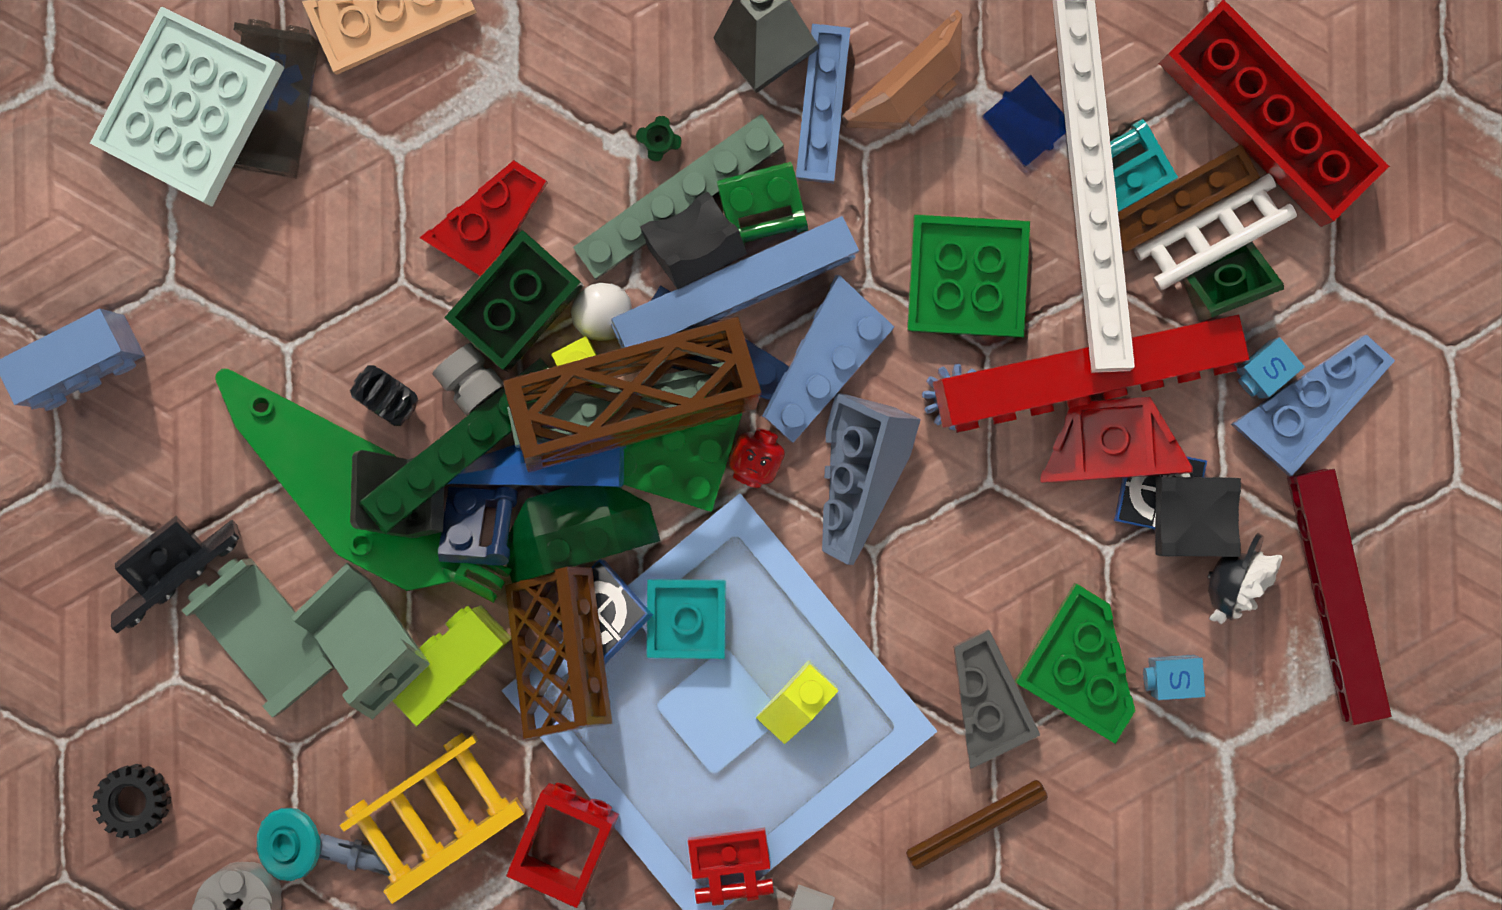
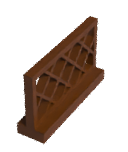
[505,566,613,739]

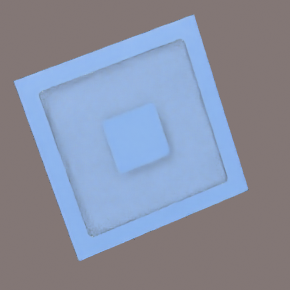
[501,493,937,910]

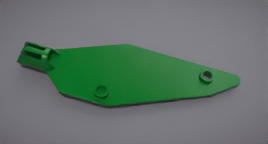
[215,368,512,603]

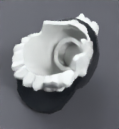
[1208,533,1282,624]

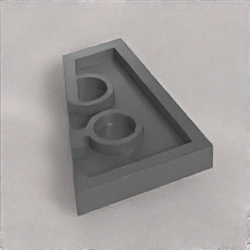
[953,629,1040,769]

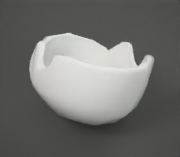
[571,283,632,341]

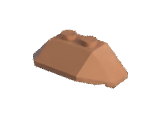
[841,10,962,130]

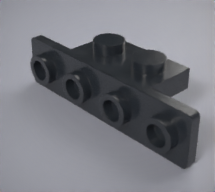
[111,516,239,634]

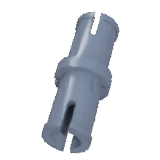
[318,833,397,876]

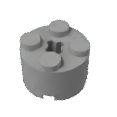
[192,862,282,910]

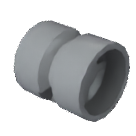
[432,343,504,416]

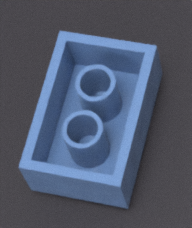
[0,308,145,411]

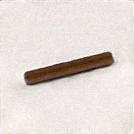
[906,780,1048,870]

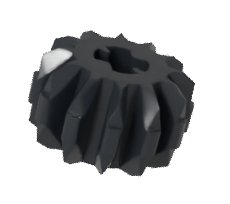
[350,365,419,426]

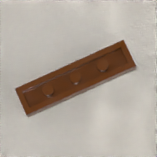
[1118,144,1260,254]

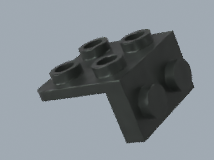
[350,450,444,538]

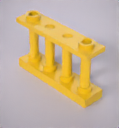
[339,732,526,904]

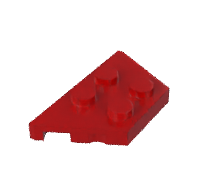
[1040,397,1193,483]

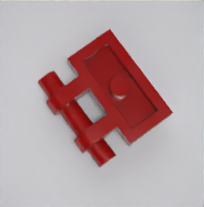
[688,827,774,906]

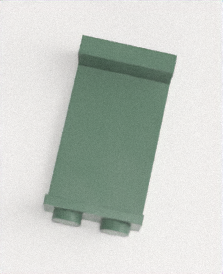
[182,558,335,718]
[291,563,430,720]

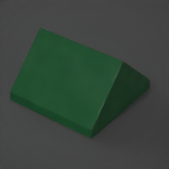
[1182,242,1284,322]

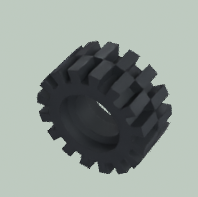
[92,764,171,838]

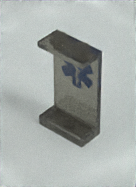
[233,19,320,179]

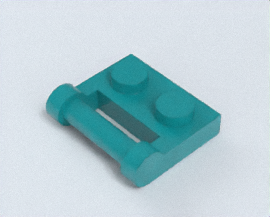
[1110,119,1178,212]

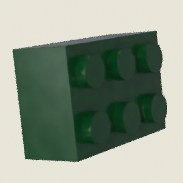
[444,230,585,372]

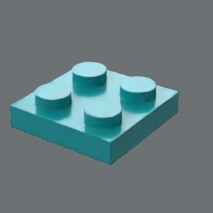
[647,579,726,659]

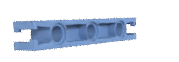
[611,216,859,348]

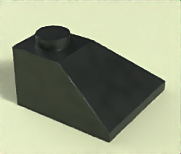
[713,0,819,93]

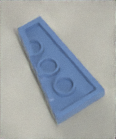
[762,275,894,443]
[1231,335,1395,476]

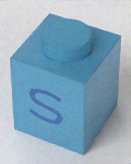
[1237,337,1305,399]
[1143,655,1205,700]

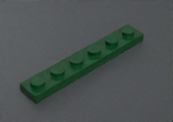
[359,357,549,534]

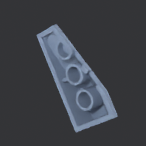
[822,393,921,565]

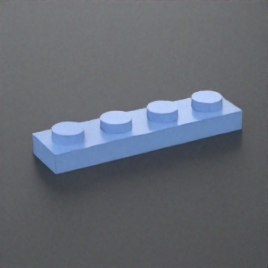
[796,24,851,184]

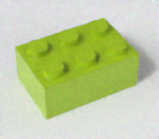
[392,605,511,727]

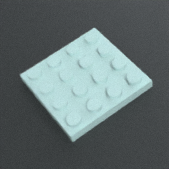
[90,7,285,207]

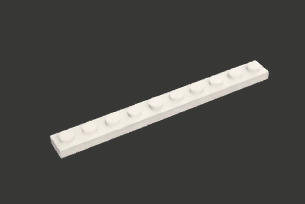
[1053,0,1135,373]

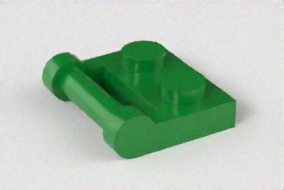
[716,162,808,246]

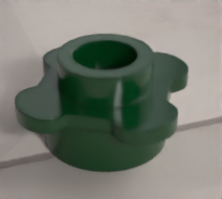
[636,116,682,162]

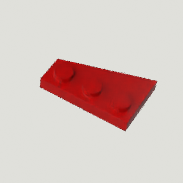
[419,160,548,276]

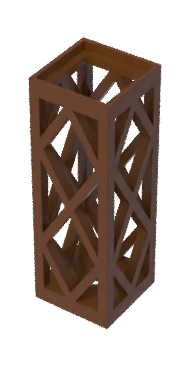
[503,317,761,473]

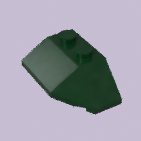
[507,486,661,583]

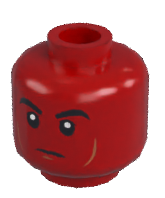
[728,428,785,488]

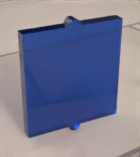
[982,75,1066,167]

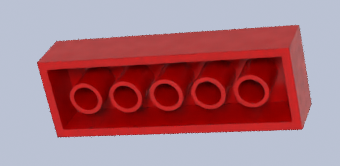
[1158,0,1390,227]

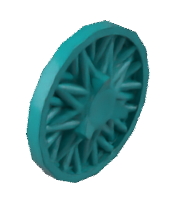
[256,807,321,881]

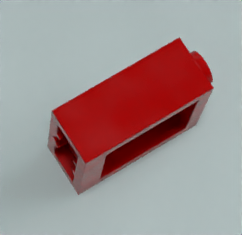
[506,783,620,908]

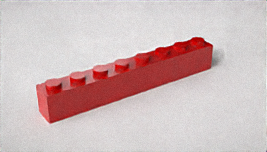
[933,314,1250,433]

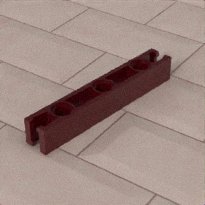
[1287,468,1392,725]

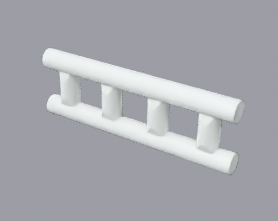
[1133,174,1297,291]

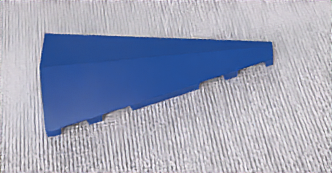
[448,441,626,487]

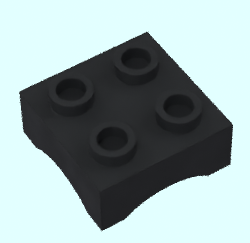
[640,192,747,289]
[1155,477,1241,557]

